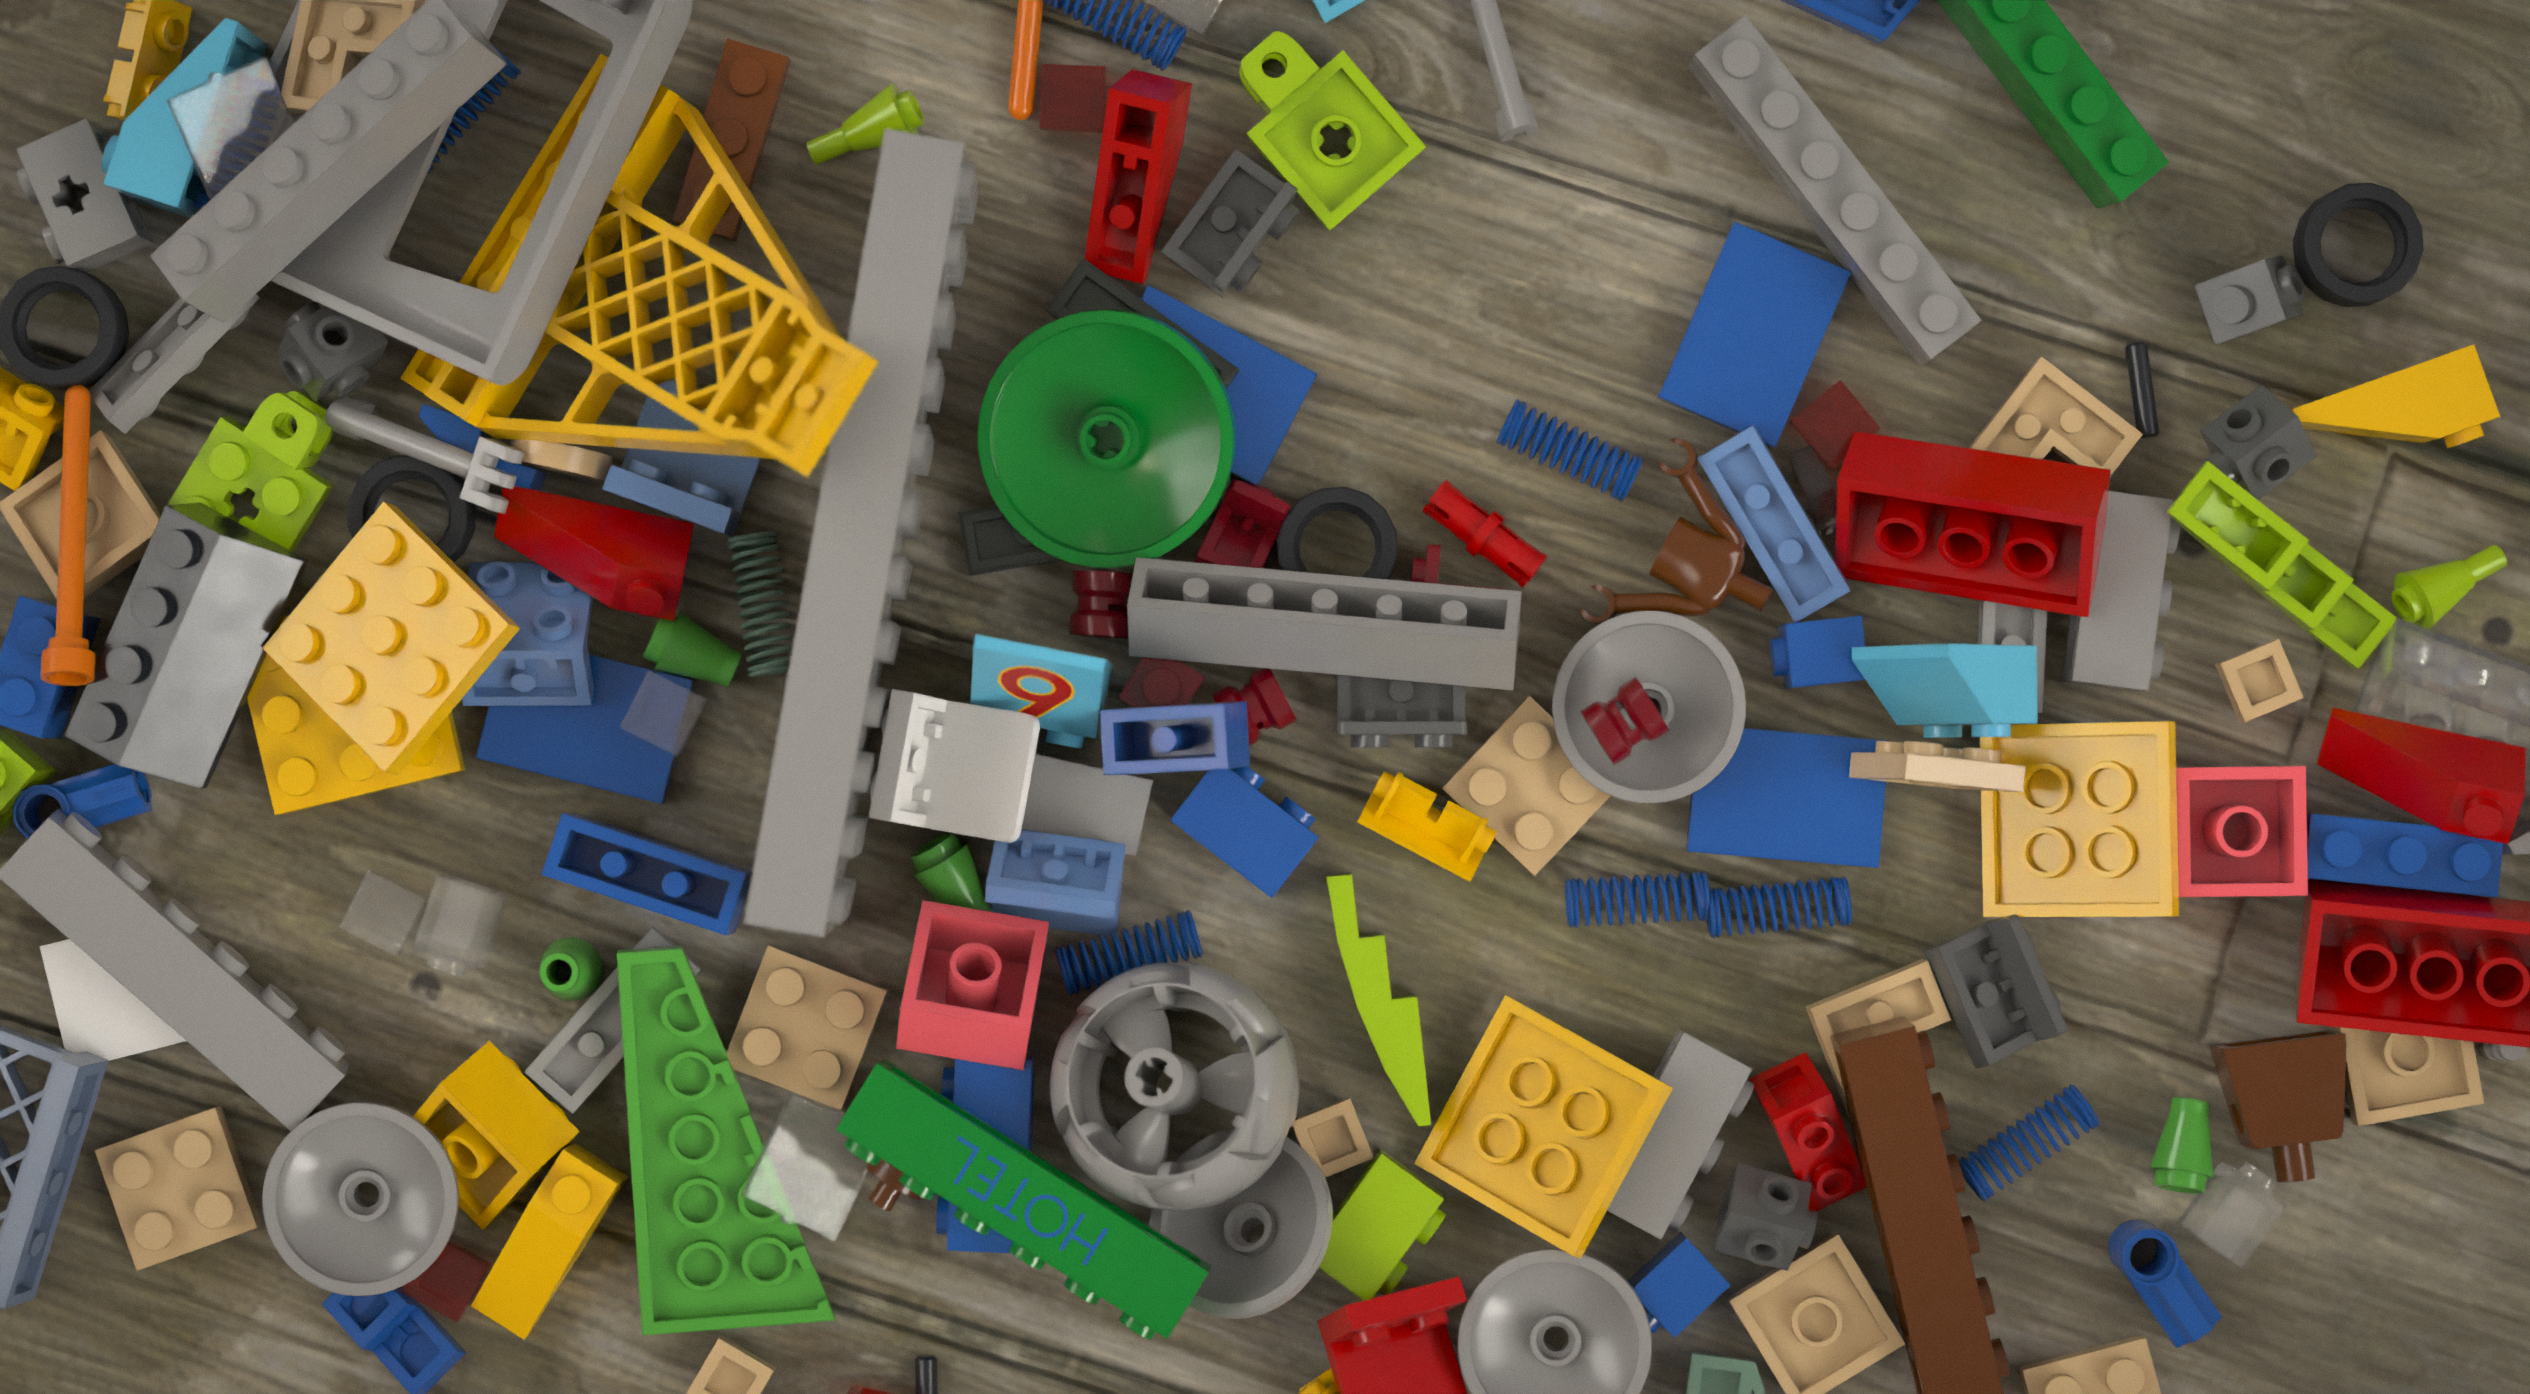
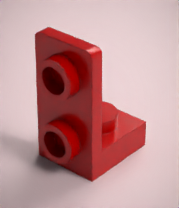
[1748,1052,1866,1211]

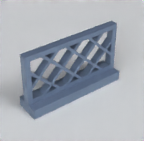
[0,1025,109,1309]

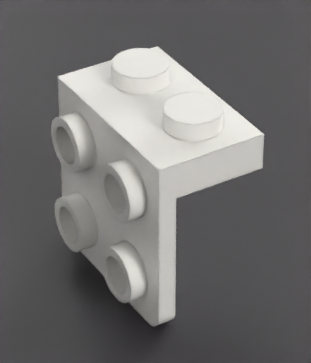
[869,689,1040,843]

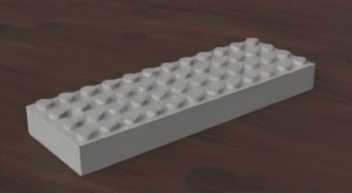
[744,128,979,937]

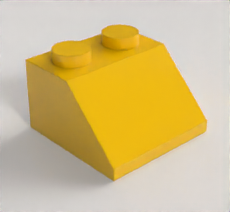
[414,1040,580,1230]

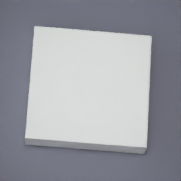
[39,939,186,1061]

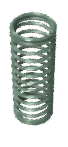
[727,532,793,677]

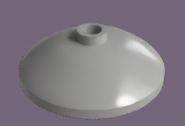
[1552,611,1746,804]
[262,1102,459,1296]
[1149,1128,1333,1319]
[1458,1248,1652,1394]

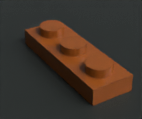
[672,38,791,242]

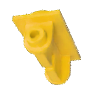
[103,0,193,121]
[1357,771,1497,882]

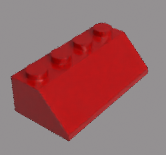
[1835,431,2111,617]
[2296,879,2530,1048]

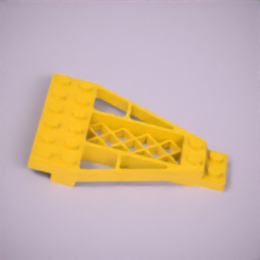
[400,54,878,477]

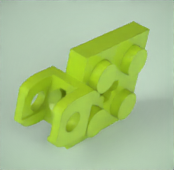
[1239,31,1426,232]
[161,390,335,552]

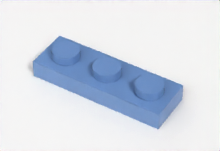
[1697,424,1851,623]

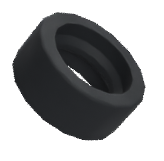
[2292,182,2424,308]
[0,265,129,391]
[347,455,476,563]
[1277,487,1398,580]

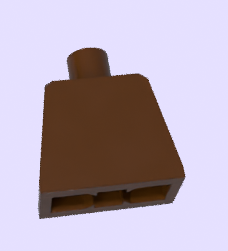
[2210,1030,2347,1182]

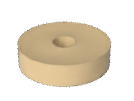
[509,439,613,482]

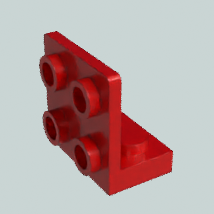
[1317,1276,1467,1394]

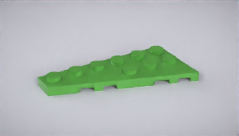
[617,946,836,1336]

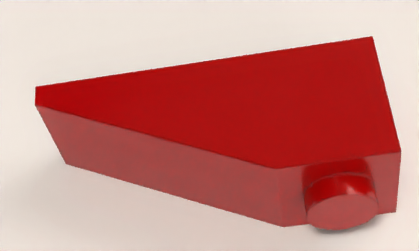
[1084,69,1192,284]
[494,486,694,621]
[2317,707,2526,844]

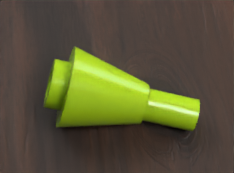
[807,83,925,165]
[2391,544,2507,630]

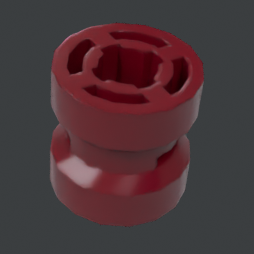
[1069,570,1133,639]
[1212,668,1297,746]
[1580,677,1669,765]

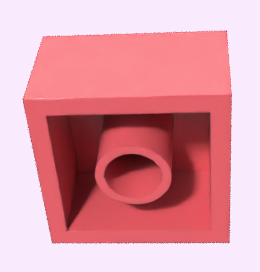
[2176,766,2308,897]
[896,900,1049,1070]

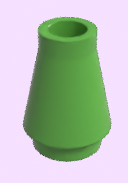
[642,612,742,688]
[909,832,993,912]
[539,937,603,1001]
[2149,1097,2214,1194]

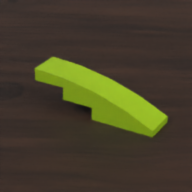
[2165,461,2398,669]
[1326,873,1431,1127]

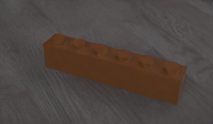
[1830,1016,2010,1394]

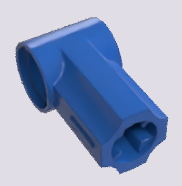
[13,764,153,839]
[2108,1219,2222,1348]

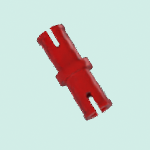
[1422,479,1548,589]

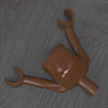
[1579,438,1773,624]

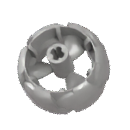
[1050,962,1300,1211]

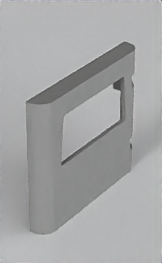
[208,0,693,385]

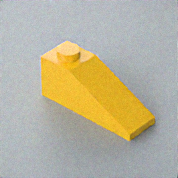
[2291,344,2500,449]
[471,1143,629,1340]

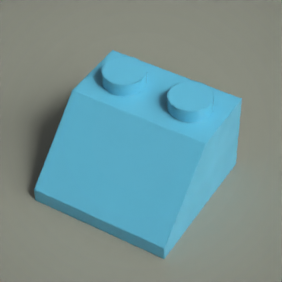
[1852,644,2037,738]

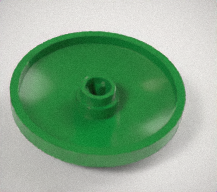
[978,309,1236,568]

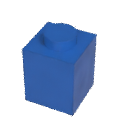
[1769,615,1865,689]
[1628,1231,1731,1338]

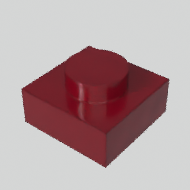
[1118,657,1206,707]

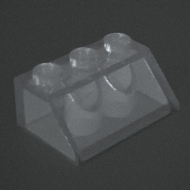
[2352,618,2530,820]

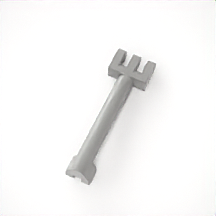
[1470,0,1539,142]
[326,396,525,514]

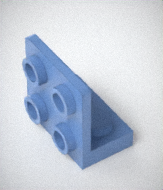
[602,379,762,537]
[462,561,594,706]
[985,830,1126,937]

